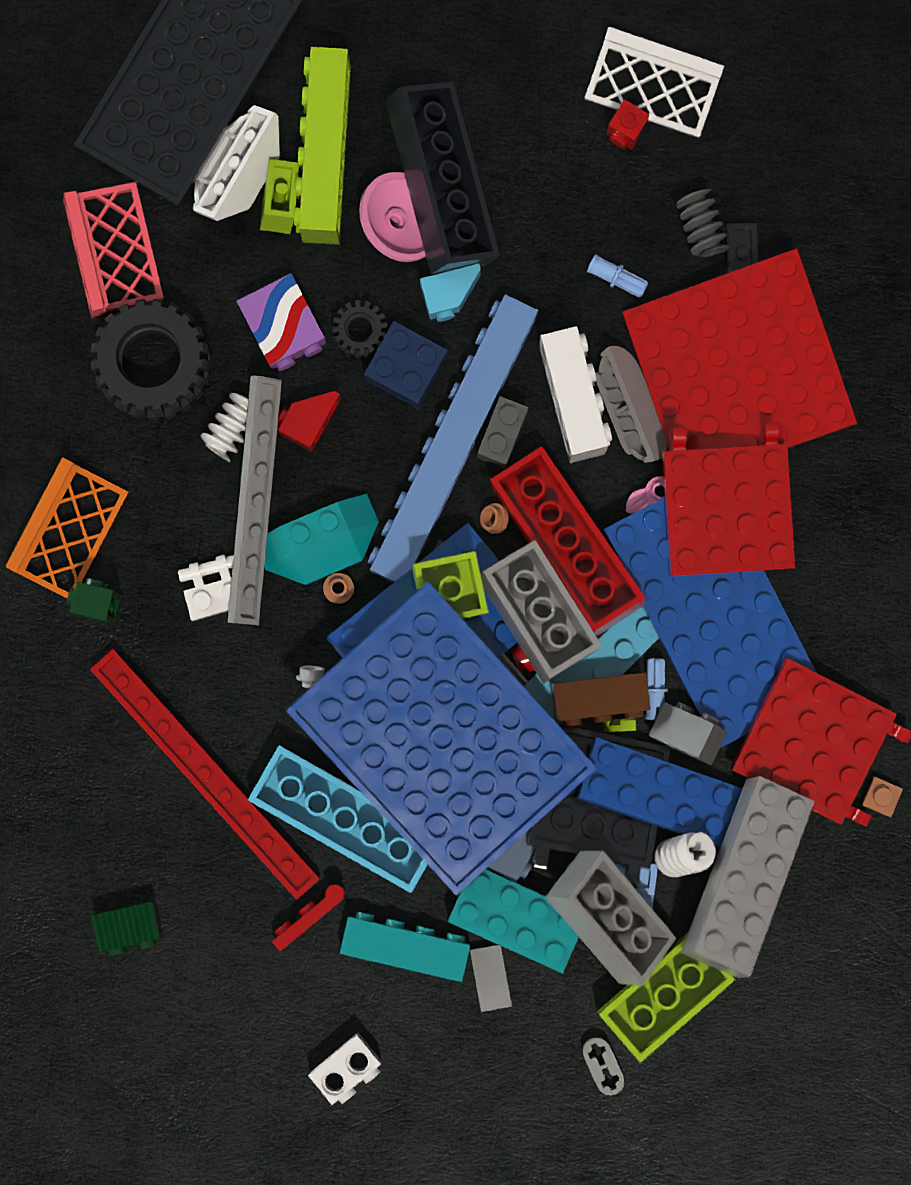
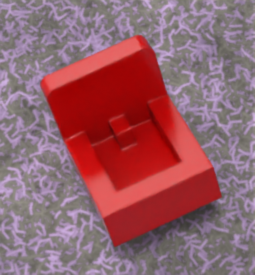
[607,100,649,149]

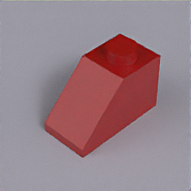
[278,391,341,452]

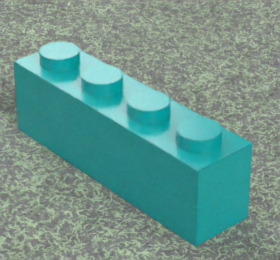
[340,911,470,982]

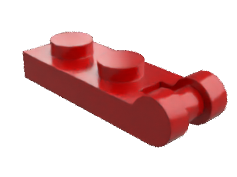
[272,884,345,951]

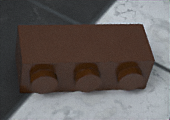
[551,673,651,727]

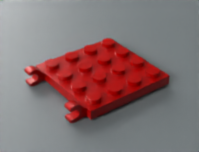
[662,422,795,576]
[730,658,911,827]

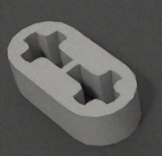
[582,1037,624,1095]

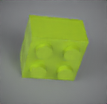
[412,551,488,619]

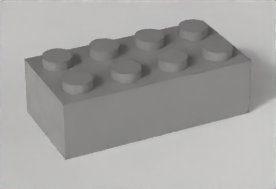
[480,540,602,684]
[545,851,676,985]

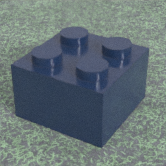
[364,321,448,409]

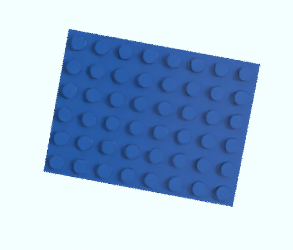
[286,581,597,895]

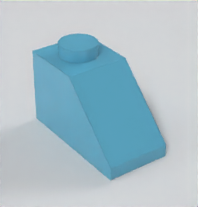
[420,263,481,322]

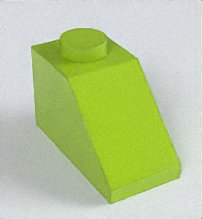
[260,159,299,234]

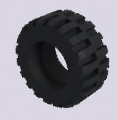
[91,299,212,421]

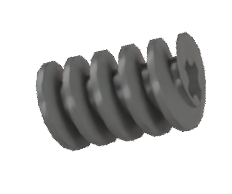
[676,189,730,257]

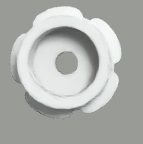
[296,666,325,688]

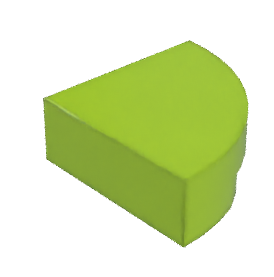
[603,718,636,732]

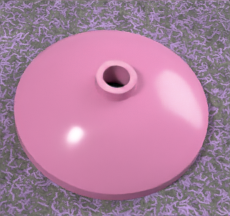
[359,172,426,262]

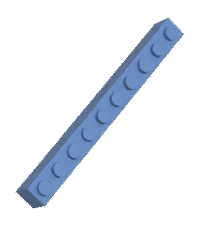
[368,295,538,583]

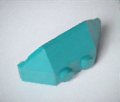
[264,494,379,585]

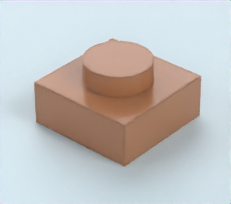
[861,777,903,817]

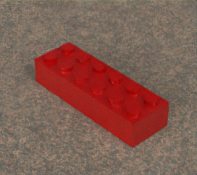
[490,446,646,637]

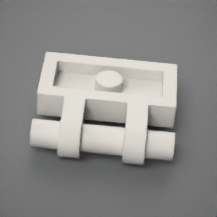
[178,554,234,621]

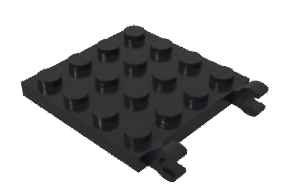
[526,724,671,889]

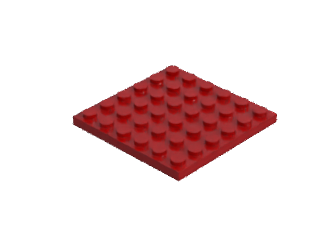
[623,249,858,451]

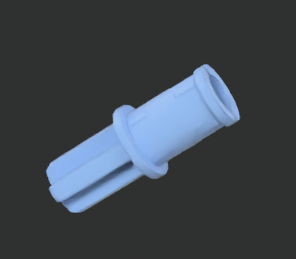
[587,254,647,297]
[645,658,668,720]

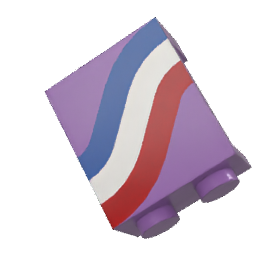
[237,274,326,371]

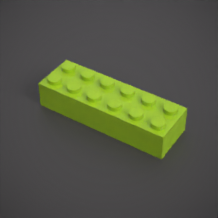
[294,47,351,244]

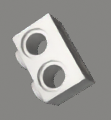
[308,1033,382,1105]

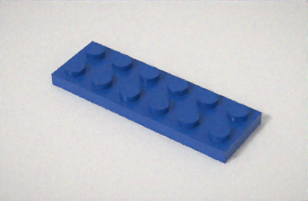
[576,737,742,848]

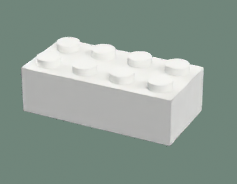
[539,326,612,463]

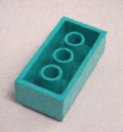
[448,869,579,973]

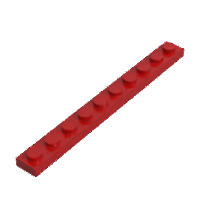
[90,649,320,900]

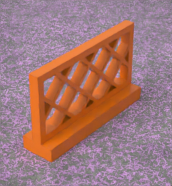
[5,457,128,598]

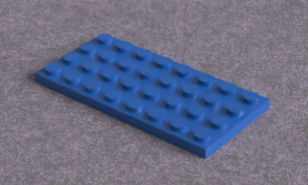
[603,497,816,748]

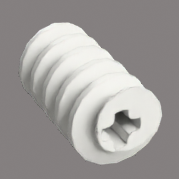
[201,393,249,462]
[654,832,715,877]

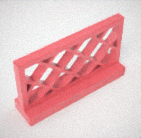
[64,182,164,317]

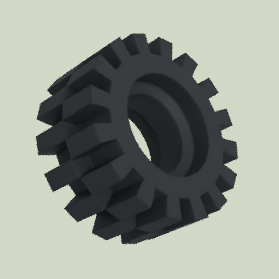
[332,300,388,359]

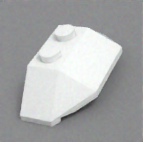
[193,105,280,221]

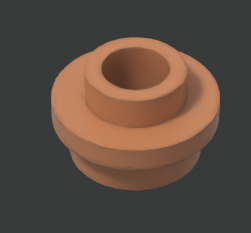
[480,503,508,534]
[323,573,354,604]

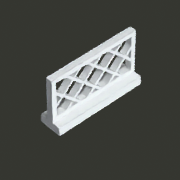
[585,27,724,138]

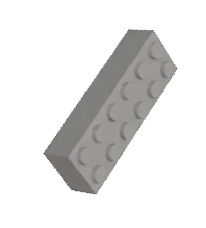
[681,776,814,978]

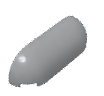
[595,346,667,463]

